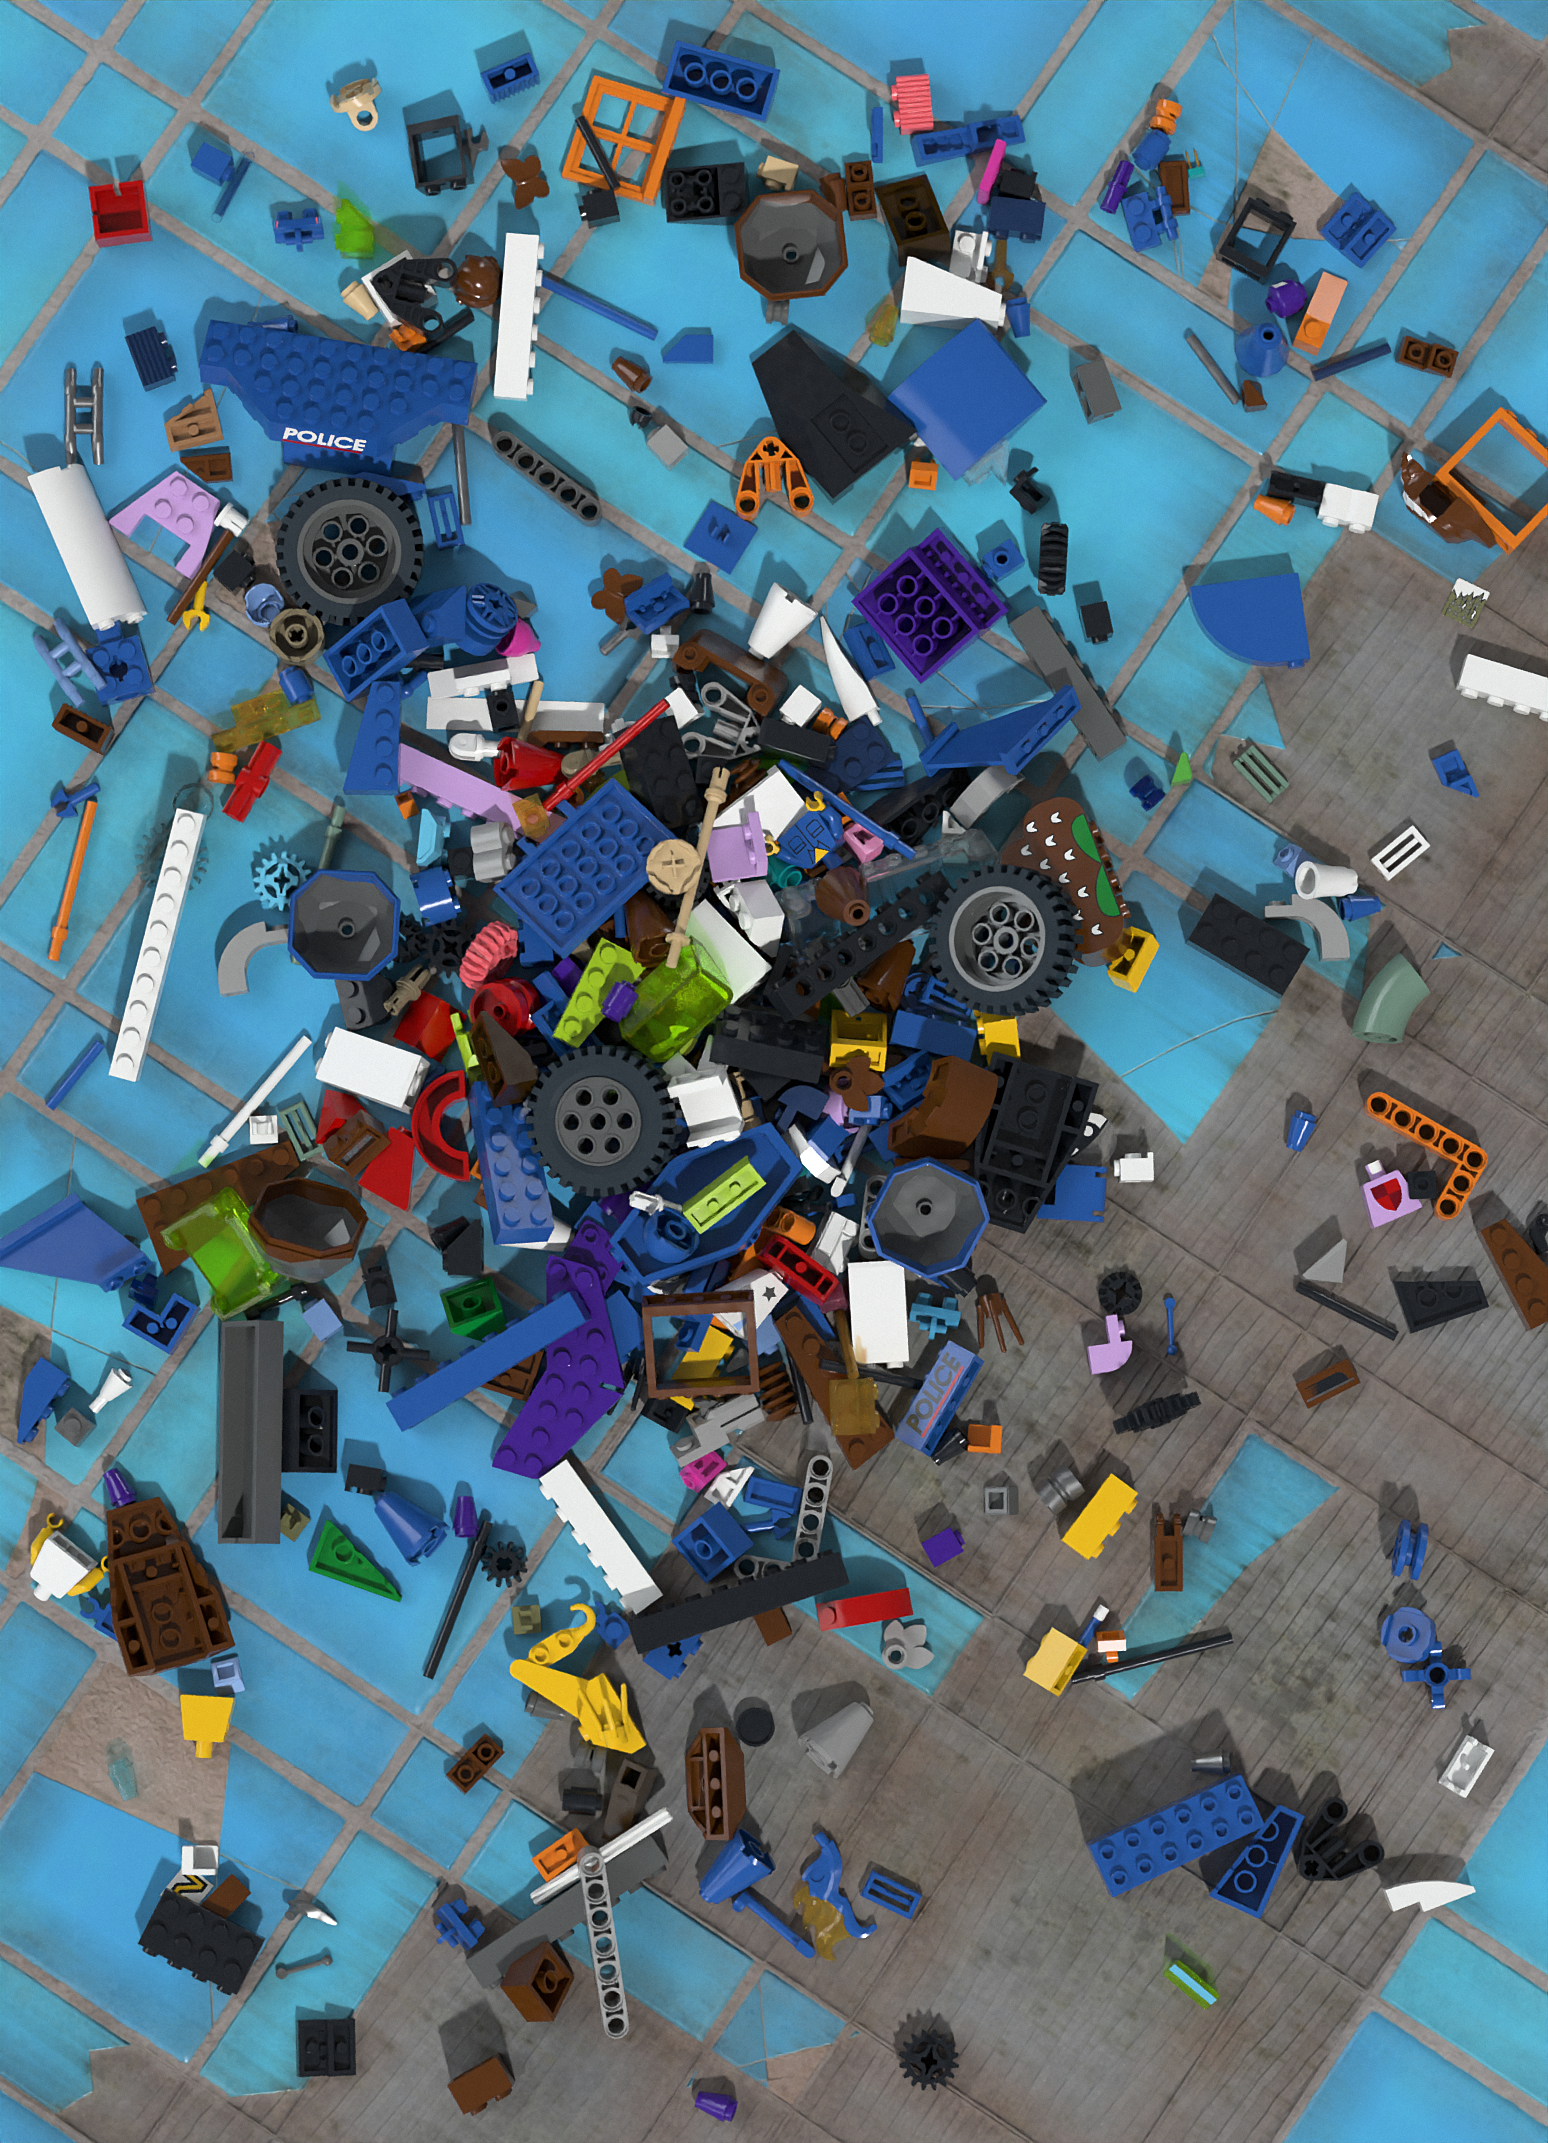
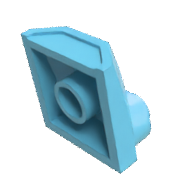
[416,809,451,871]

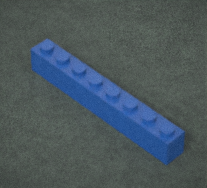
[385,1289,592,1432]

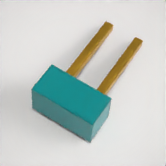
[1185,150,1205,180]

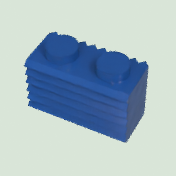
[480,52,540,104]

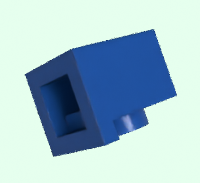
[848,1096,893,1126]

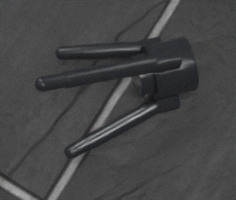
[607,1357,659,1416]

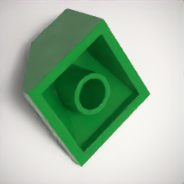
[440,1276,508,1342]

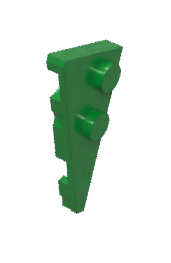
[309,1520,403,1602]

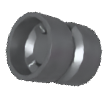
[1033,1464,1085,1515]

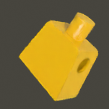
[180,1694,236,1758]

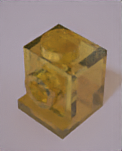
[512,793,551,839]

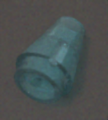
[107,1757,139,1801]

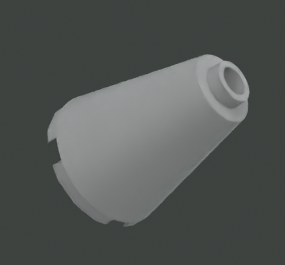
[798,1702,874,1778]

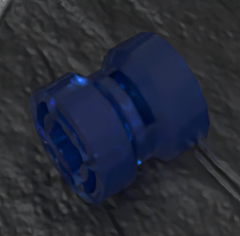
[1129,774,1167,812]

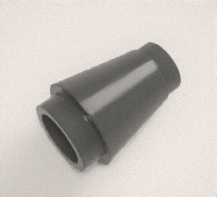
[524,1690,566,1721]

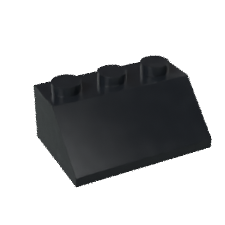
[281,1389,338,1473]

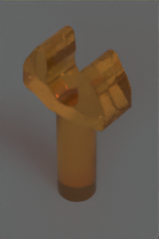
[987,240,1014,292]

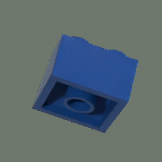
[671,1501,754,1584]

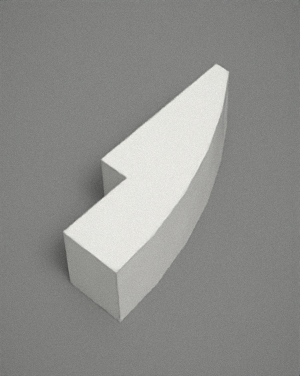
[1383,1880,1476,1912]

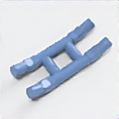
[33,618,107,708]

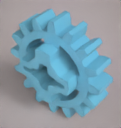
[253,851,312,912]

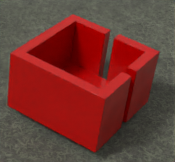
[89,180,153,248]

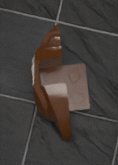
[1401,452,1497,549]

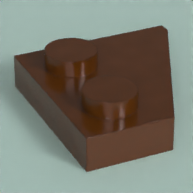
[481,1350,544,1402]

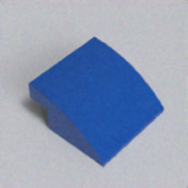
[887,318,1047,481]

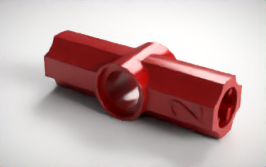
[222,740,283,823]

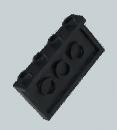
[138,1888,266,1996]

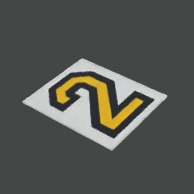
[159,1868,213,1904]

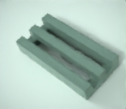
[1232,745,1290,804]
[278,1100,325,1162]

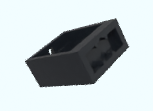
[406,114,475,196]
[1216,197,1297,285]

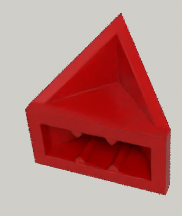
[315,1089,370,1145]

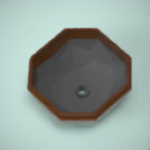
[734,189,848,302]
[247,1176,369,1283]

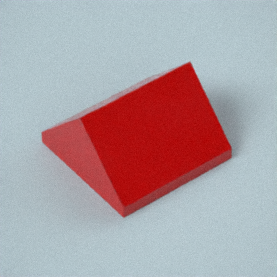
[393,990,467,1064]

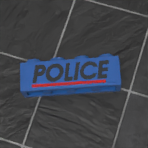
[894,1340,985,1457]

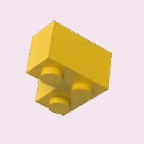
[973,1010,1021,1066]

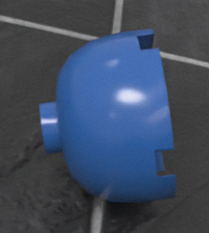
[642,1207,700,1264]

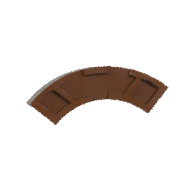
[887,1055,998,1160]

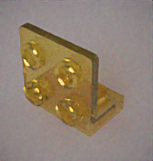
[829,1378,880,1436]

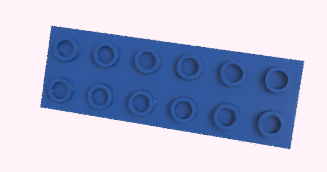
[1085,1772,1265,1897]

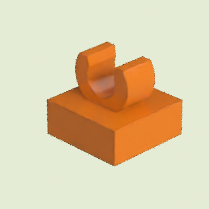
[388,324,427,352]
[909,457,939,491]
[1096,1630,1126,1663]

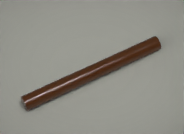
[166,529,234,626]

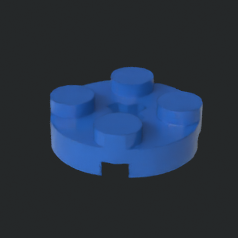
[1381,1607,1436,1664]

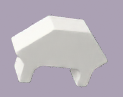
[781,1121,842,1184]

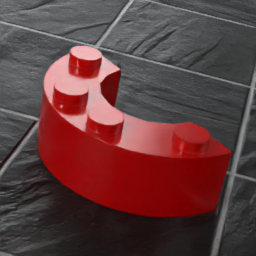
[411,1070,471,1182]

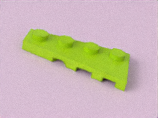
[552,937,645,1049]

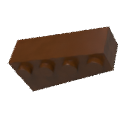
[1476,1219,1548,1331]

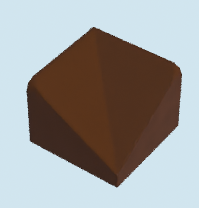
[1241,380,1267,413]

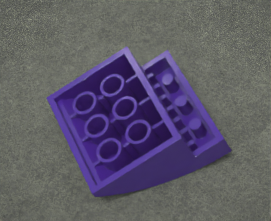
[851,526,1013,684]

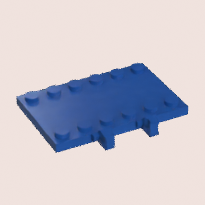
[493,777,678,960]

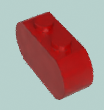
[756,1233,839,1306]

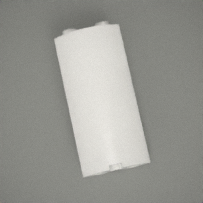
[27,464,148,631]

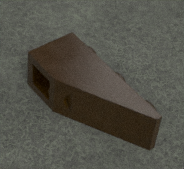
[602,1759,659,1842]

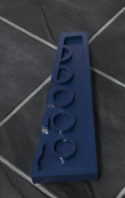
[768,715,896,847]

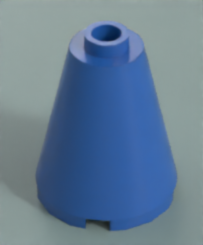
[1235,323,1290,378]
[374,1491,450,1567]
[699,1829,776,1904]

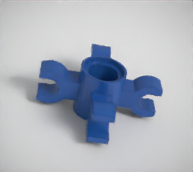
[1402,1641,1471,1709]

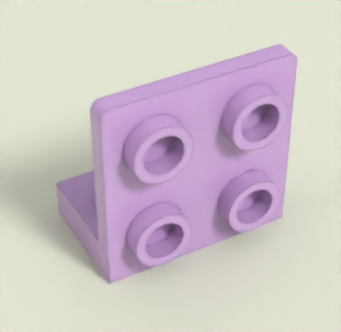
[707,811,768,883]

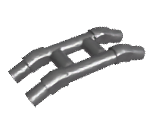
[65,368,104,465]

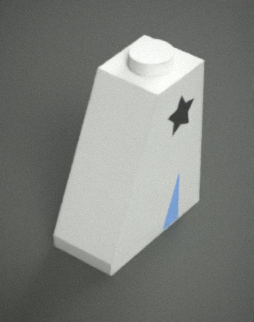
[713,1268,788,1340]

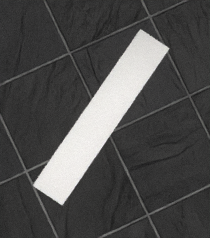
[426,697,604,733]

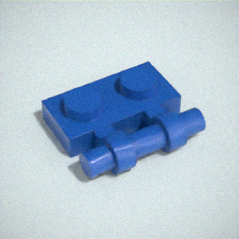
[1121,186,1179,253]

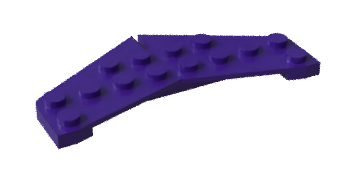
[492,1254,627,1479]

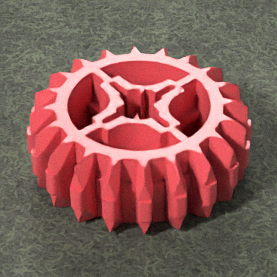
[459,921,520,991]

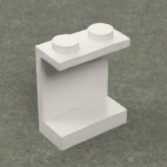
[667,1065,745,1148]

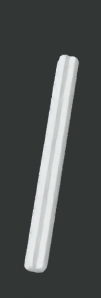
[530,1807,673,1906]

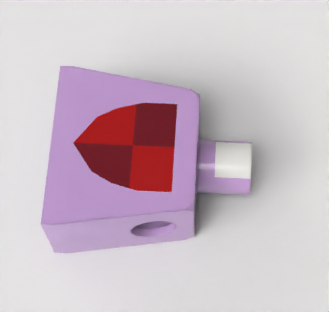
[1360,1160,1422,1230]

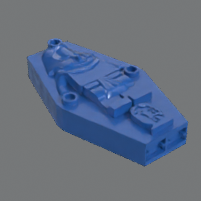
[609,1122,804,1288]

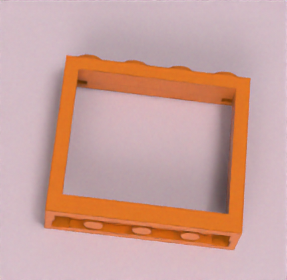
[1431,407,1548,555]

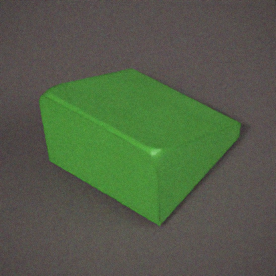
[1170,752,1193,786]

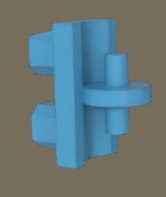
[909,1292,961,1340]

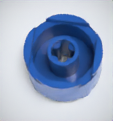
[409,865,462,927]

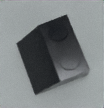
[442,1219,484,1278]

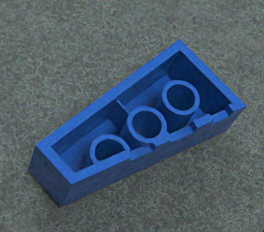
[1209,1804,1305,1919]

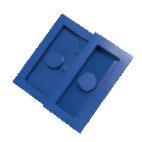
[1318,192,1397,268]

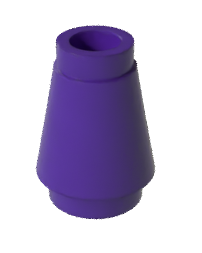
[103,1468,137,1508]
[452,1496,480,1538]
[695,2091,738,2122]

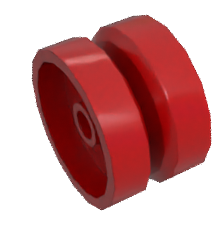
[470,976,541,1038]

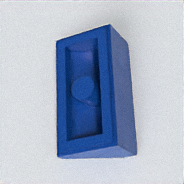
[843,621,896,682]

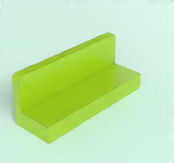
[682,1155,766,1234]

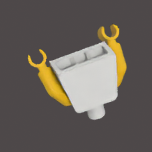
[30,1513,109,1601]

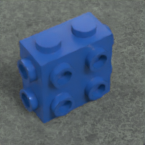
[605,1289,654,1365]

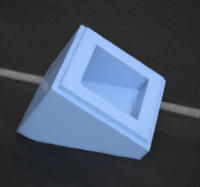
[211,1657,245,1696]

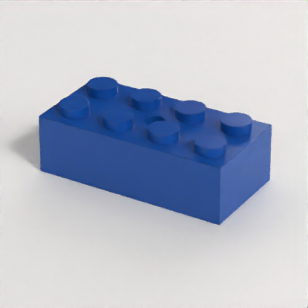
[322,598,430,702]

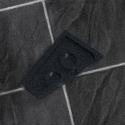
[1392,1281,1489,1334]

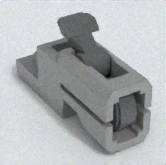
[669,1393,765,1468]

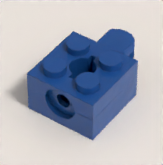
[85,621,156,707]

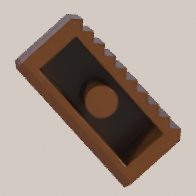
[52,703,115,755]

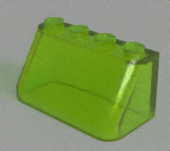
[619,935,733,1062]

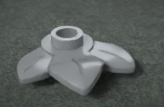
[882,1620,934,1670]

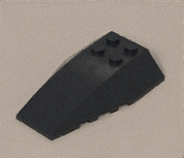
[974,1051,1099,1234]

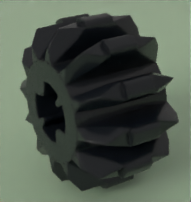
[481,1541,528,1588]

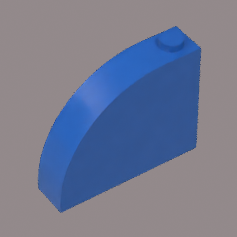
[1188,573,1310,669]

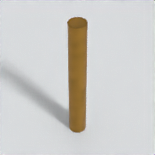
[834,1310,859,1379]

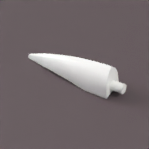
[820,616,882,726]

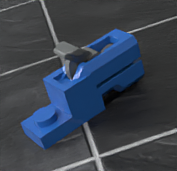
[662,1259,731,1352]

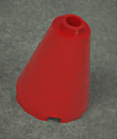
[494,736,568,791]

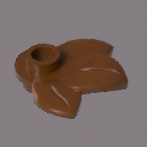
[829,1056,885,1112]

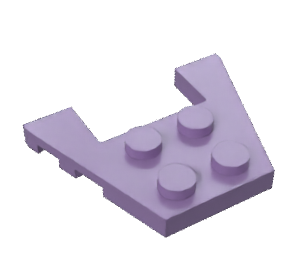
[108,471,222,581]

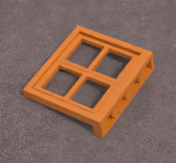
[561,75,687,207]

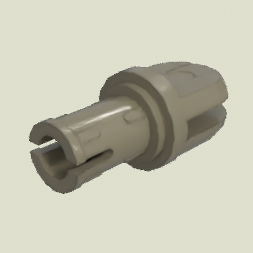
[561,748,621,779]
[383,964,431,1016]

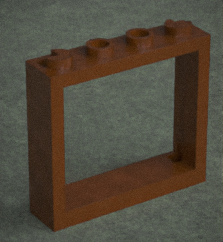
[642,1290,760,1400]

